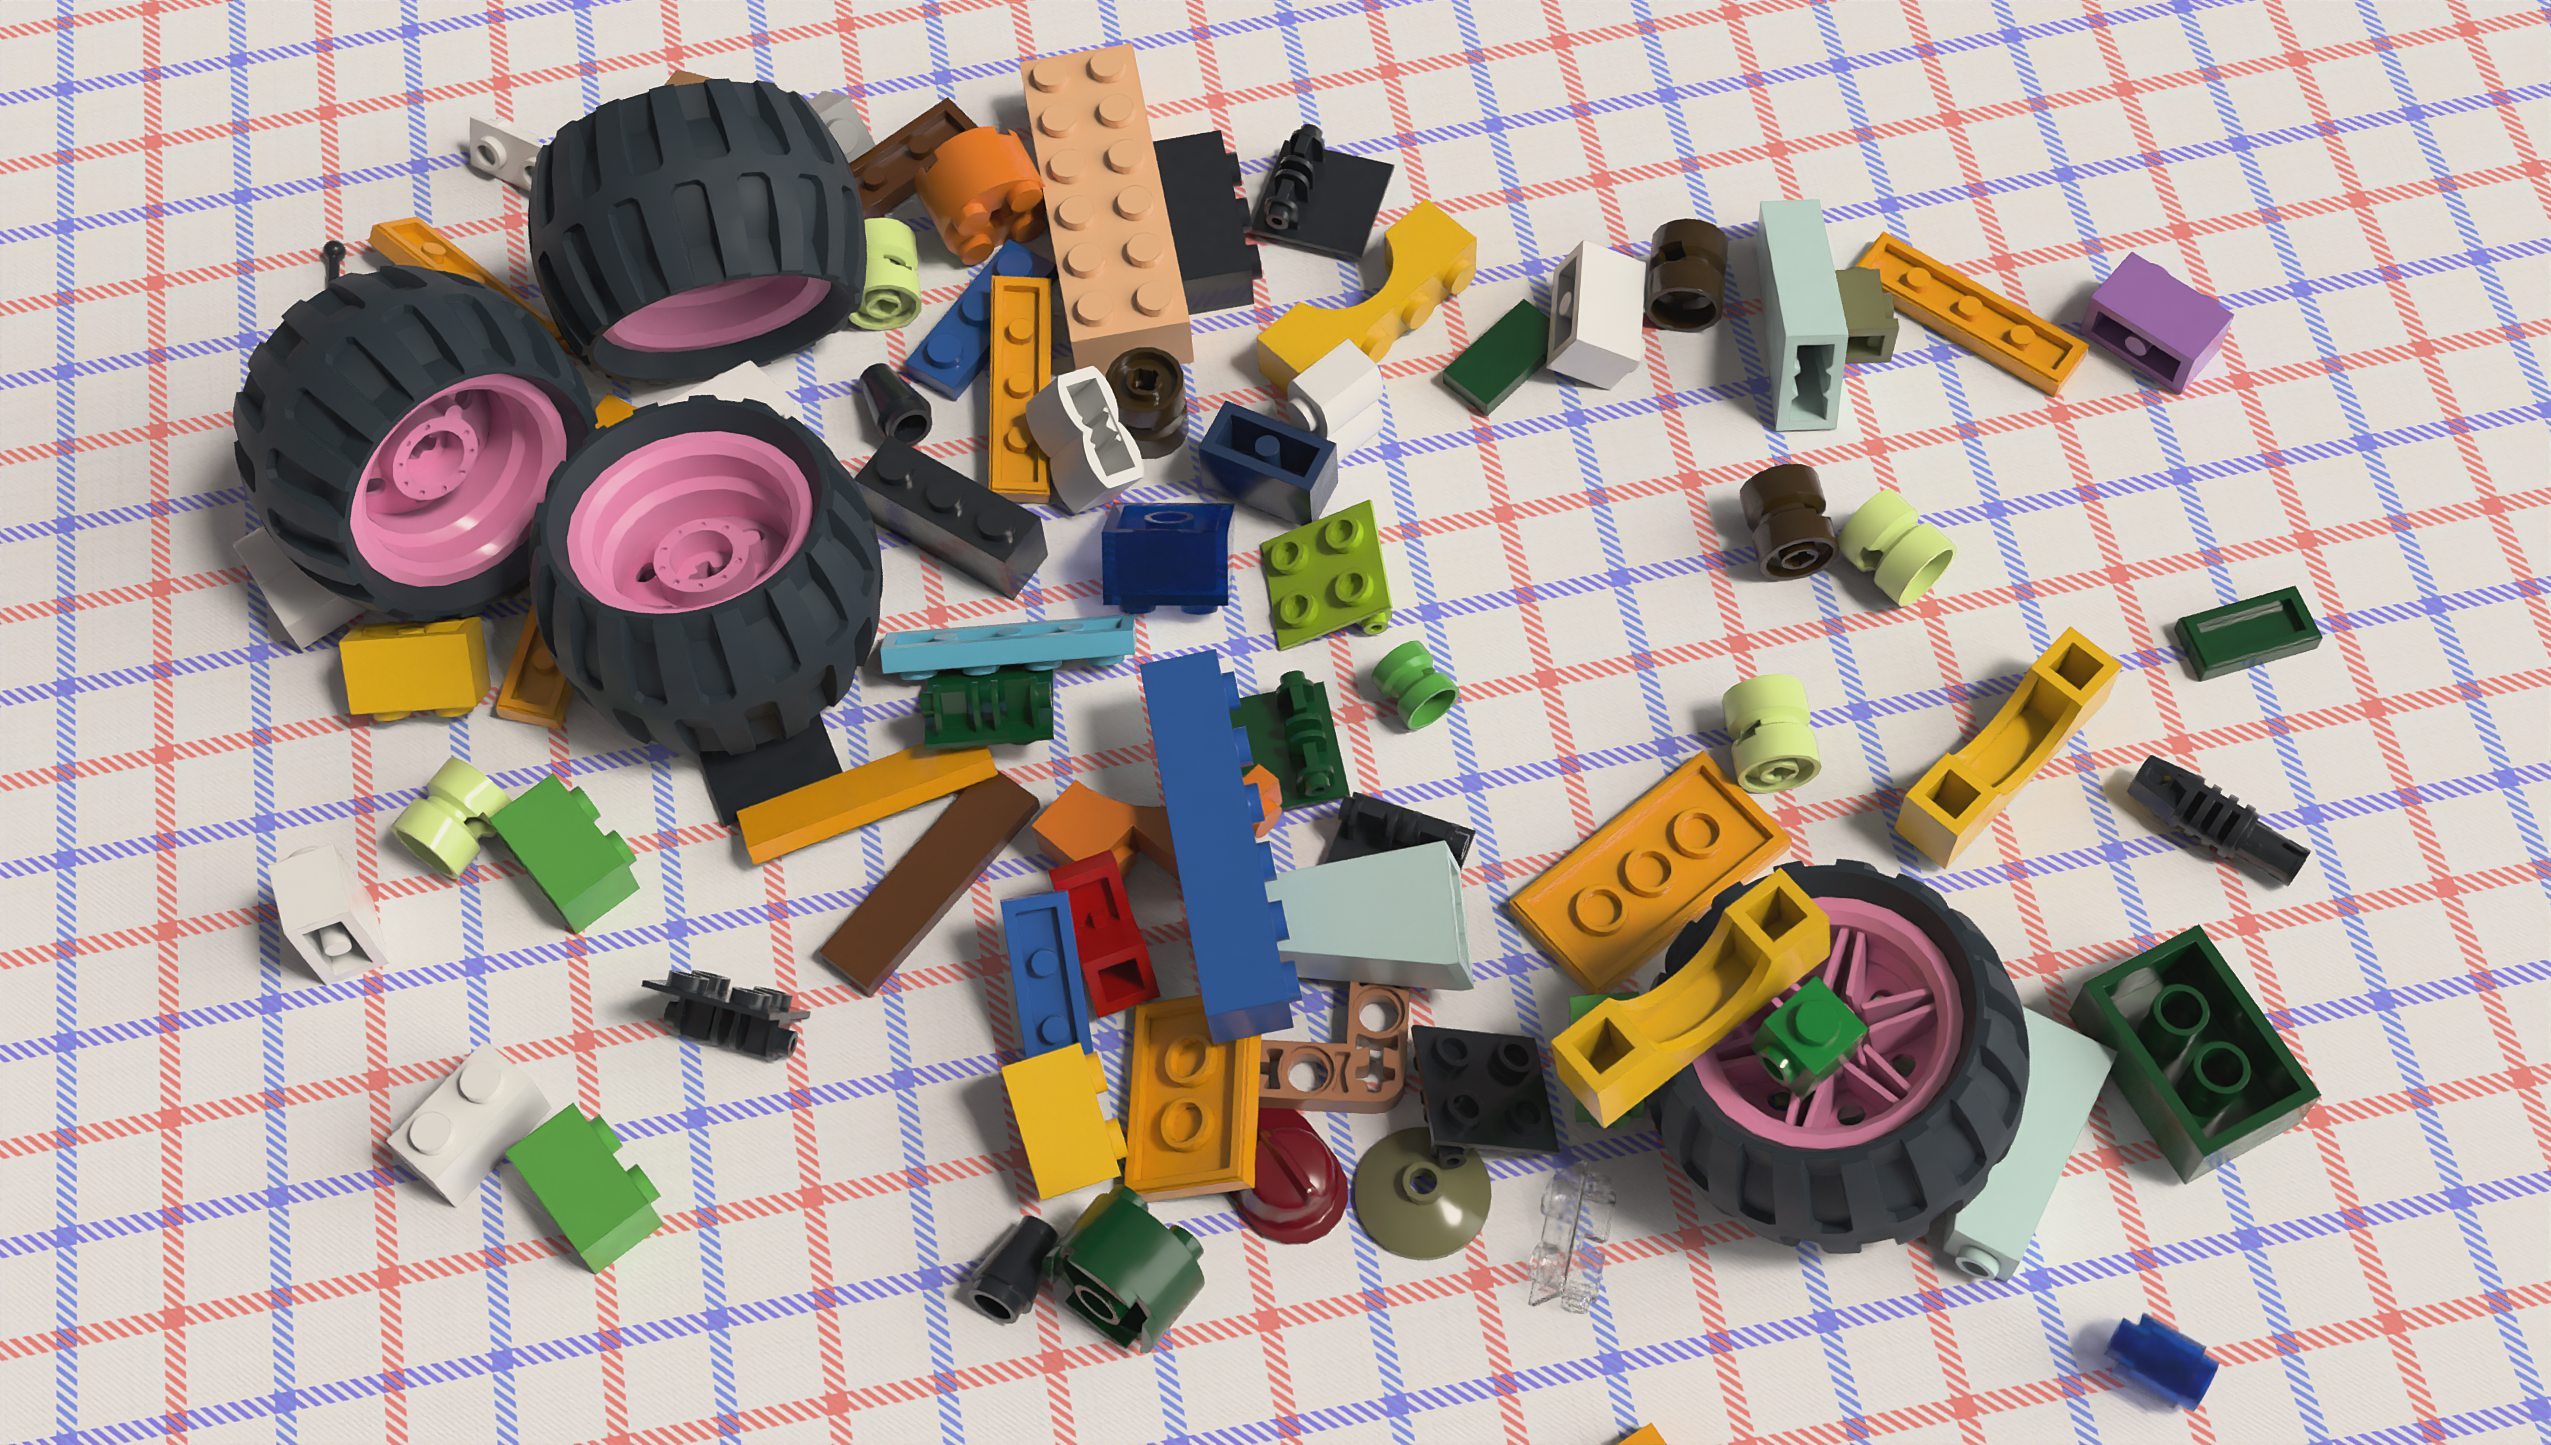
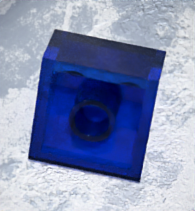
[1101,502,1235,615]

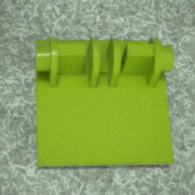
[1262,499,1393,651]

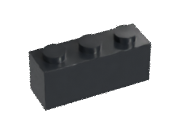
[1153,130,1263,315]
[854,435,1048,600]

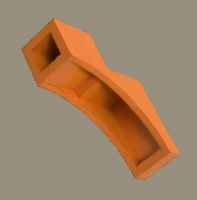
[1031,764,1282,883]

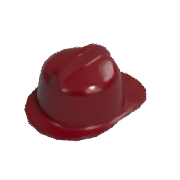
[1227,1107,1348,1245]

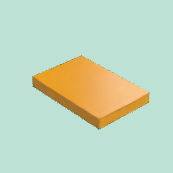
[1123,994,1262,1202]

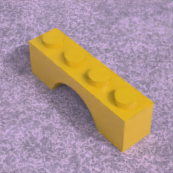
[1256,198,1477,396]
[1894,626,2123,870]
[1551,867,1830,1129]

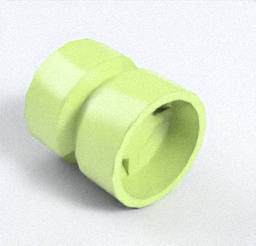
[848,218,922,330]
[1837,488,1958,607]
[1722,674,1822,793]
[390,757,512,879]

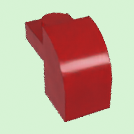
[1048,849,1161,1018]

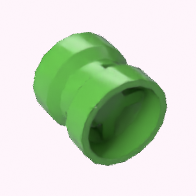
[1371,641,1459,730]

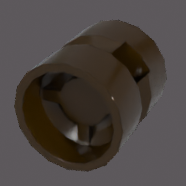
[1645,218,1729,333]
[1106,347,1189,459]
[1740,464,1839,580]

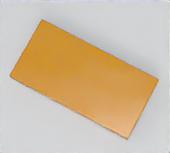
[1508,750,1792,995]

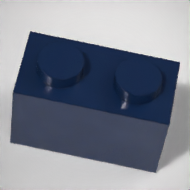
[1198,400,1338,526]

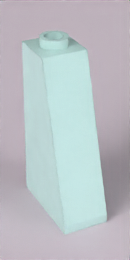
[1756,199,1848,431]
[1265,840,1474,991]
[1942,1005,2118,1283]

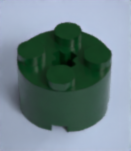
[1042,1184,1205,1353]

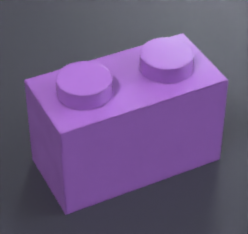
[2079,251,2235,395]

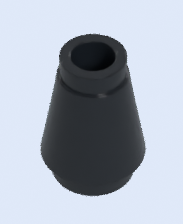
[859,363,933,446]
[968,1215,1059,1324]

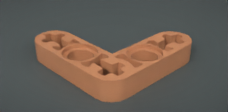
[1258,981,1410,1114]

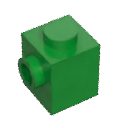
[1751,975,1869,1101]

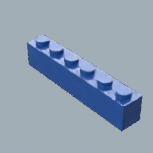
[1139,649,1302,1044]

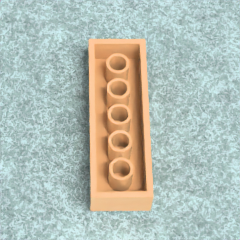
[1019,43,1194,378]

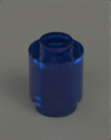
[2103,1312,2220,1412]

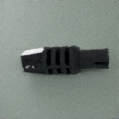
[2127,755,2311,887]

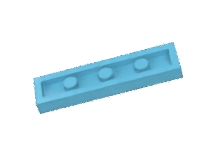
[880,614,1137,680]

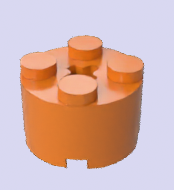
[914,126,1046,265]

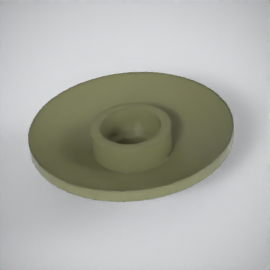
[1355,1127,1491,1260]

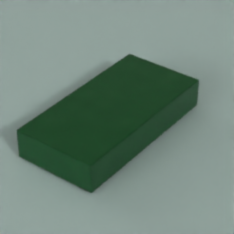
[1443,299,1550,417]
[2174,585,2323,682]

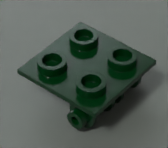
[920,664,1054,751]
[1229,670,1350,811]

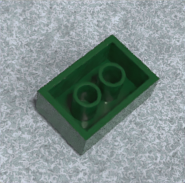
[2068,924,2322,1185]

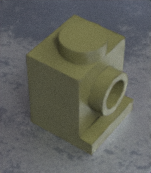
[1835,267,1899,364]

